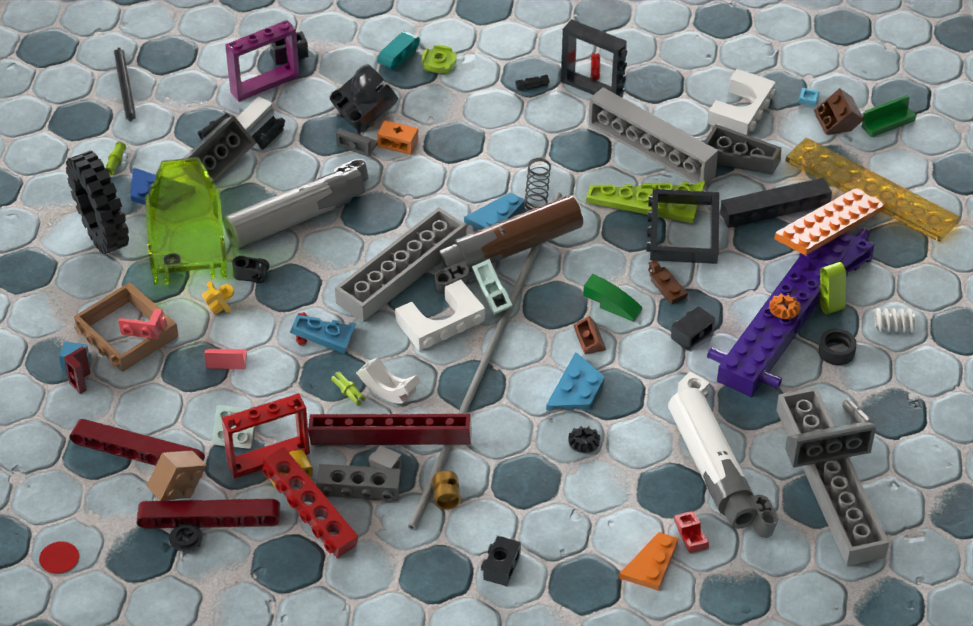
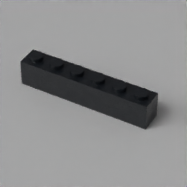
[720,177,832,228]

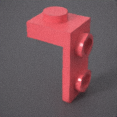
[118,308,167,339]

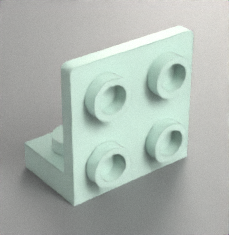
[211,405,254,449]

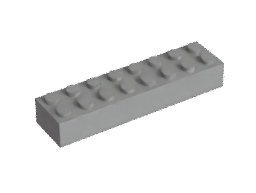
[589,88,718,186]
[335,207,466,322]

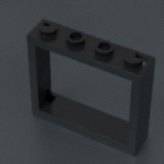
[561,19,628,98]
[647,189,719,264]

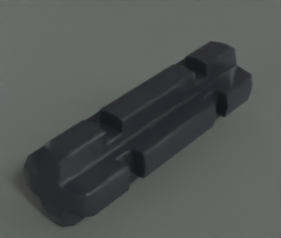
[515,75,549,90]

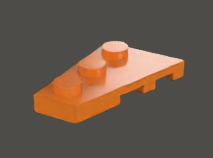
[619,532,678,591]

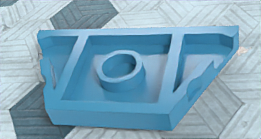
[546,352,605,411]

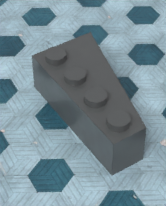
[704,124,781,174]

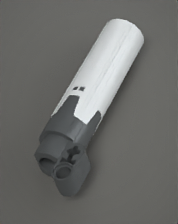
[668,388,779,538]

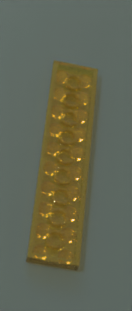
[785,137,960,242]

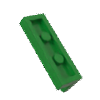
[861,95,916,137]

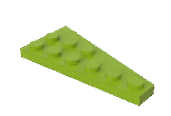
[586,181,705,224]

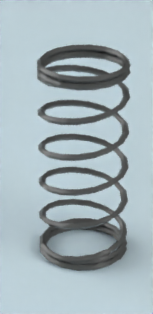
[524,158,551,210]

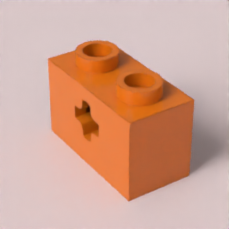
[377,120,419,155]

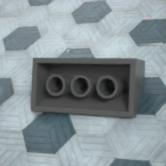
[177,115,256,188]
[785,422,876,468]

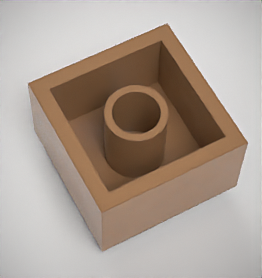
[146,451,207,501]

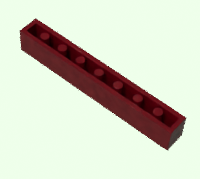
[308,414,472,445]

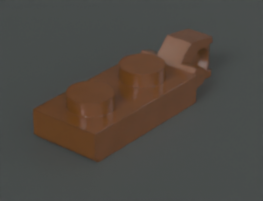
[648,260,688,304]

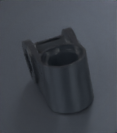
[232,256,270,283]

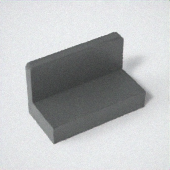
[336,129,378,157]

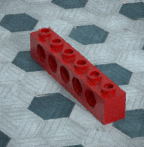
[262,447,358,558]

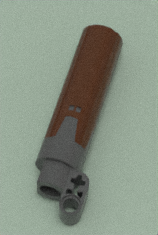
[435,195,584,294]

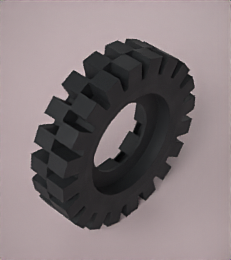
[66,150,129,254]

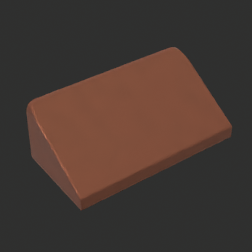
[573,316,606,354]

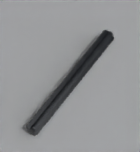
[114,47,136,121]

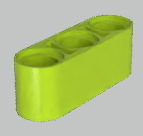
[820,262,846,315]

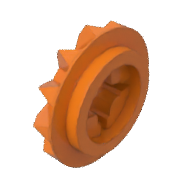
[769,293,800,319]

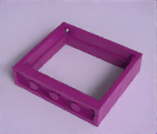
[225,20,300,102]

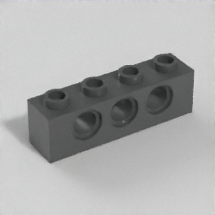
[316,464,401,501]

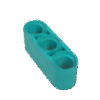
[377,31,420,70]

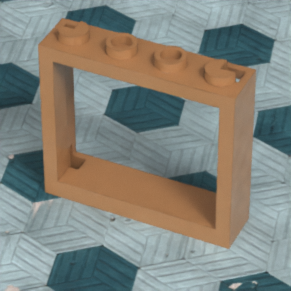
[74,282,178,372]

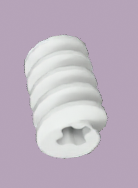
[874,308,915,333]

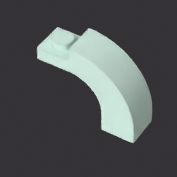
[472,259,512,315]

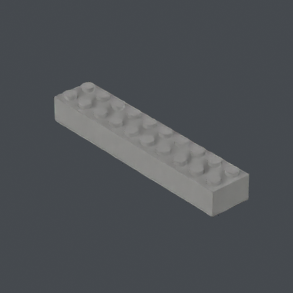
[776,387,889,566]

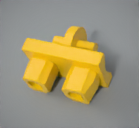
[201,281,234,315]

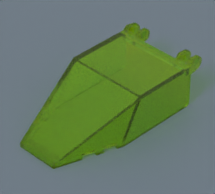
[145,157,227,285]

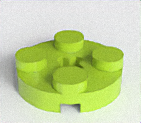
[422,45,457,74]

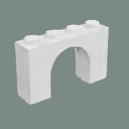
[708,69,777,135]
[395,280,485,351]

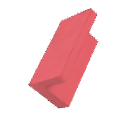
[204,349,247,369]

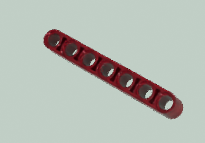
[69,419,205,466]
[136,499,280,529]

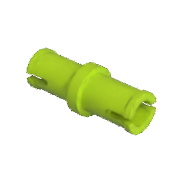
[104,142,127,176]
[331,372,366,406]

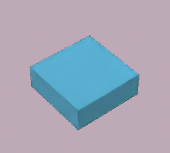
[798,88,820,107]

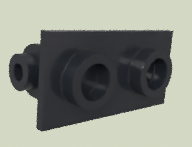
[251,115,285,150]

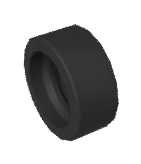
[819,328,857,365]

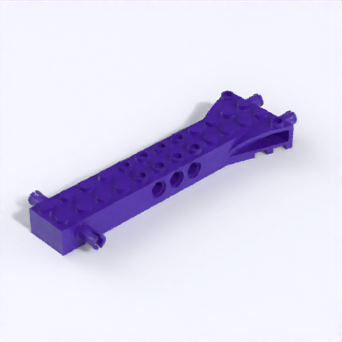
[707,228,875,397]

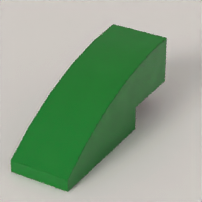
[583,274,643,322]

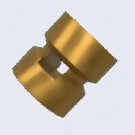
[432,471,461,510]

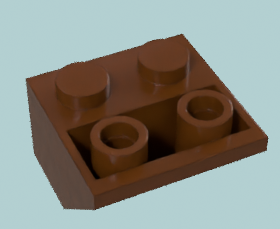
[813,88,864,135]

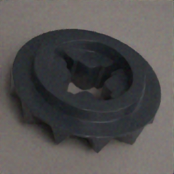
[568,426,600,453]
[169,524,203,553]

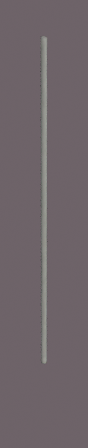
[408,192,562,530]

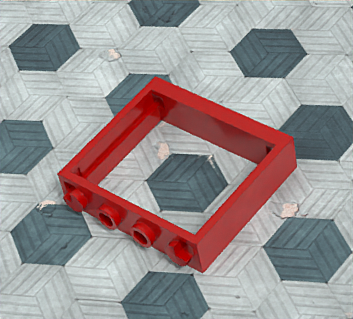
[221,393,310,479]

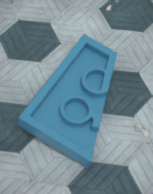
[464,193,525,230]
[290,315,356,354]

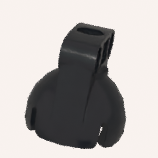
[330,64,398,132]

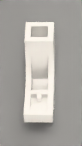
[356,358,421,404]

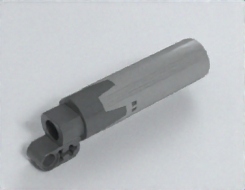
[223,159,369,249]

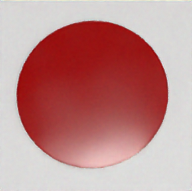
[39,541,79,574]

